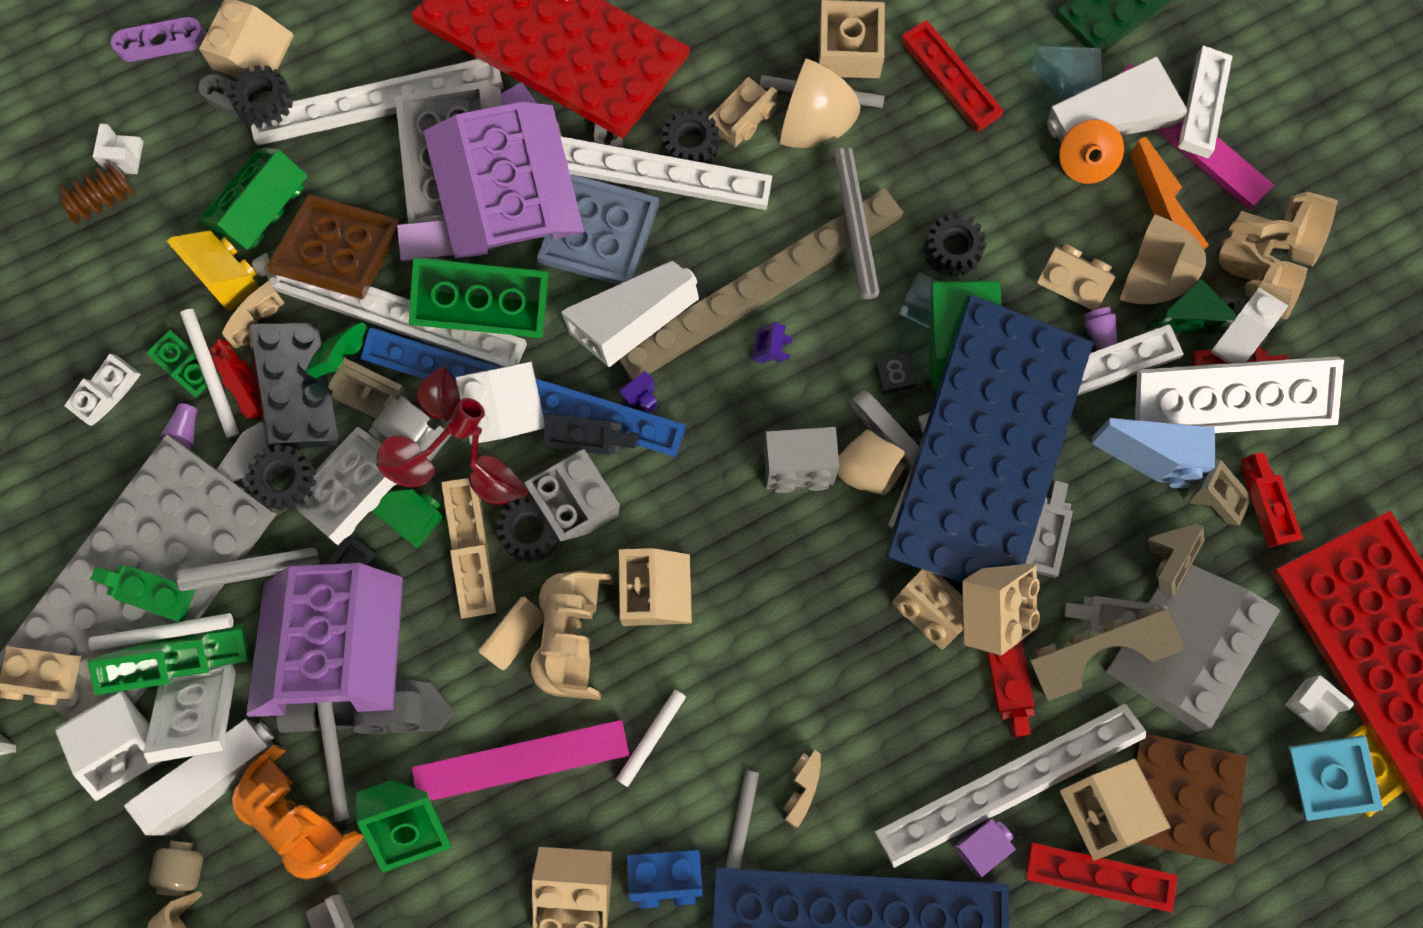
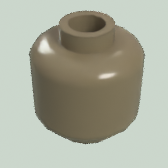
[149,841,203,897]

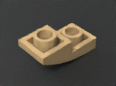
[222,281,285,349]
[783,750,821,828]

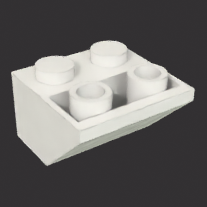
[56,691,161,801]

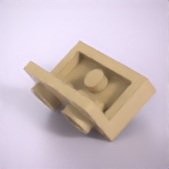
[1037,244,1115,311]

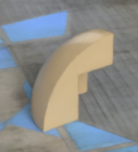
[780,58,860,148]
[1120,215,1206,304]

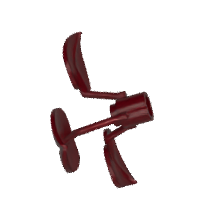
[376,366,530,505]

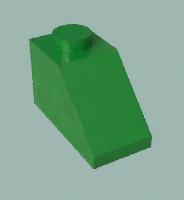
[371,489,443,549]

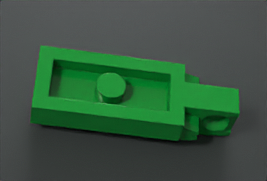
[90,564,196,622]

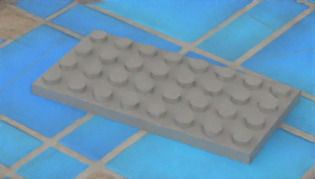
[0,435,277,720]

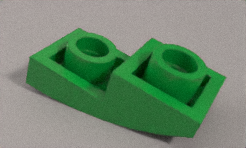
[305,322,367,378]
[146,330,220,398]

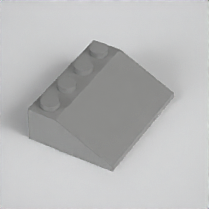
[395,81,502,224]
[1106,565,1280,731]

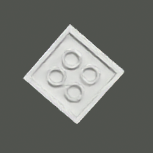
[294,426,396,545]

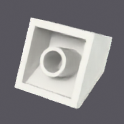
[456,362,545,445]

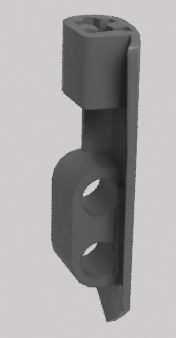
[276,678,455,734]

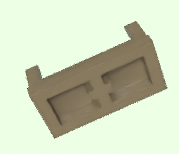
[328,357,408,419]

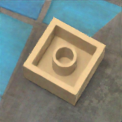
[818,0,885,78]

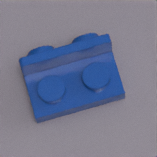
[627,850,703,908]

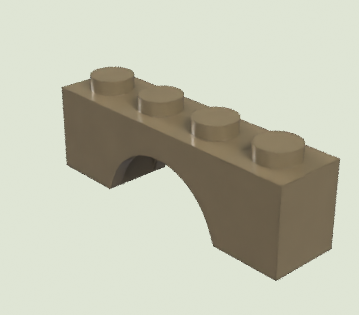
[1031,604,1186,701]

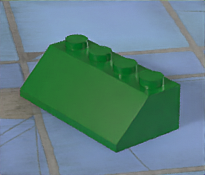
[409,256,550,338]

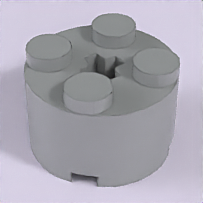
[369,392,451,461]

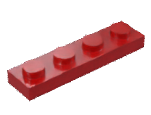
[901,20,1004,132]
[1024,843,1177,913]

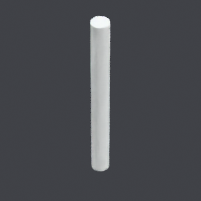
[180,309,240,439]
[88,613,233,651]

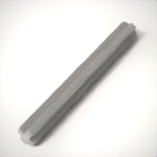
[835,147,879,299]

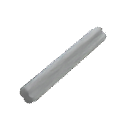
[175,548,319,591]

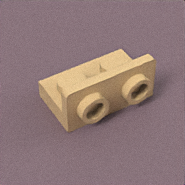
[709,77,778,147]
[892,570,964,650]
[0,646,81,705]

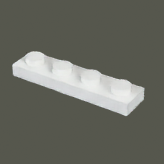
[1178,46,1232,158]

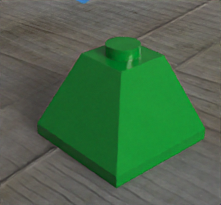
[356,780,452,873]

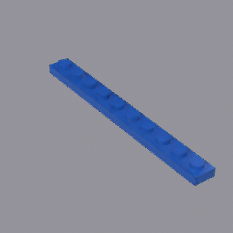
[361,327,686,457]

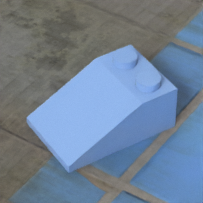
[1092,418,1215,488]

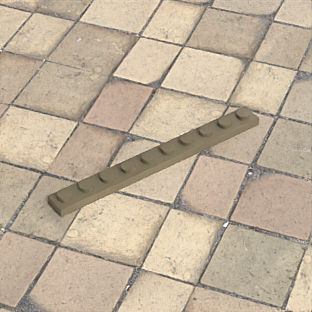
[618,188,904,381]

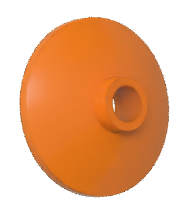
[1059,119,1124,184]

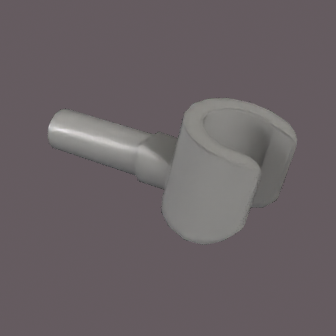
[252,253,277,285]

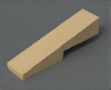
[441,478,496,619]

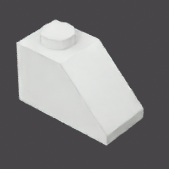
[1211,287,1288,364]

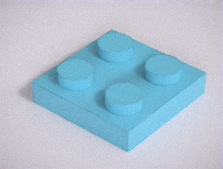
[1288,735,1383,821]

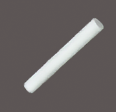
[616,689,686,787]

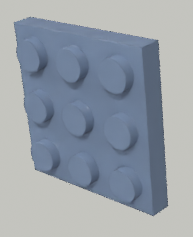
[537,174,659,285]

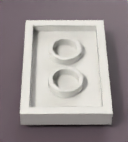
[143,664,236,763]

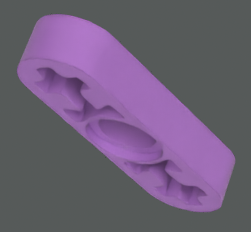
[111,17,206,62]

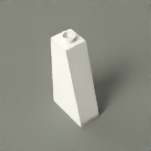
[1047,57,1188,142]
[561,261,699,367]
[124,719,275,836]

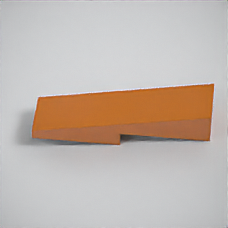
[1130,136,1208,250]

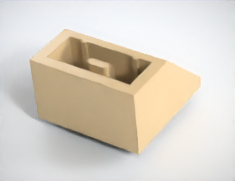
[619,548,692,626]
[962,563,1040,655]
[1060,759,1171,860]
[532,847,612,928]

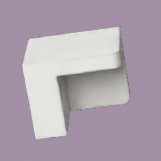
[93,124,143,174]
[1285,675,1354,732]

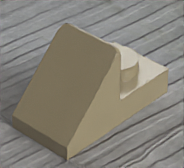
[1189,459,1251,526]
[1148,523,1205,597]

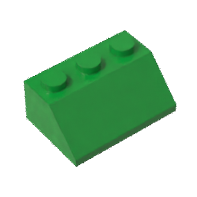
[197,148,308,250]

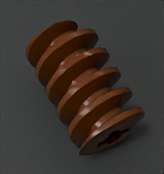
[59,161,137,225]

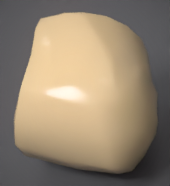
[837,430,906,496]

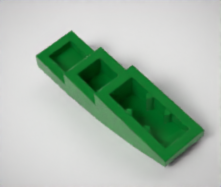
[87,624,250,695]

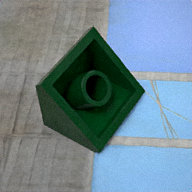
[1147,279,1236,334]

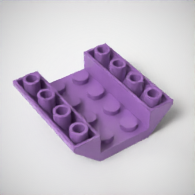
[423,102,584,260]
[247,563,403,717]

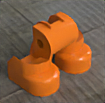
[232,745,364,879]

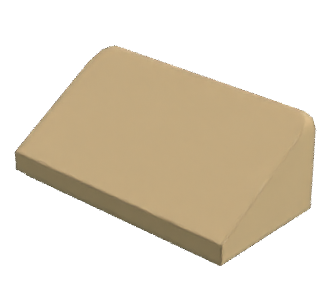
[479,596,545,670]

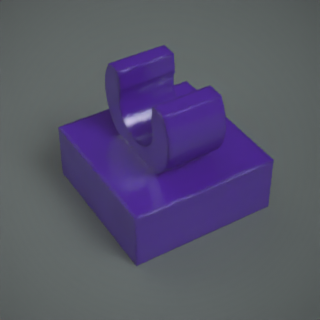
[752,322,793,364]
[619,371,658,413]

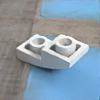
[64,354,141,426]

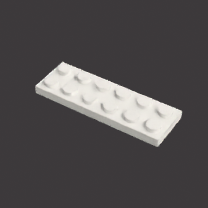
[1135,356,1344,433]

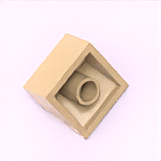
[199,0,294,76]

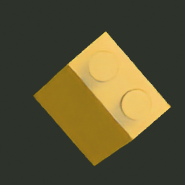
[167,230,259,312]

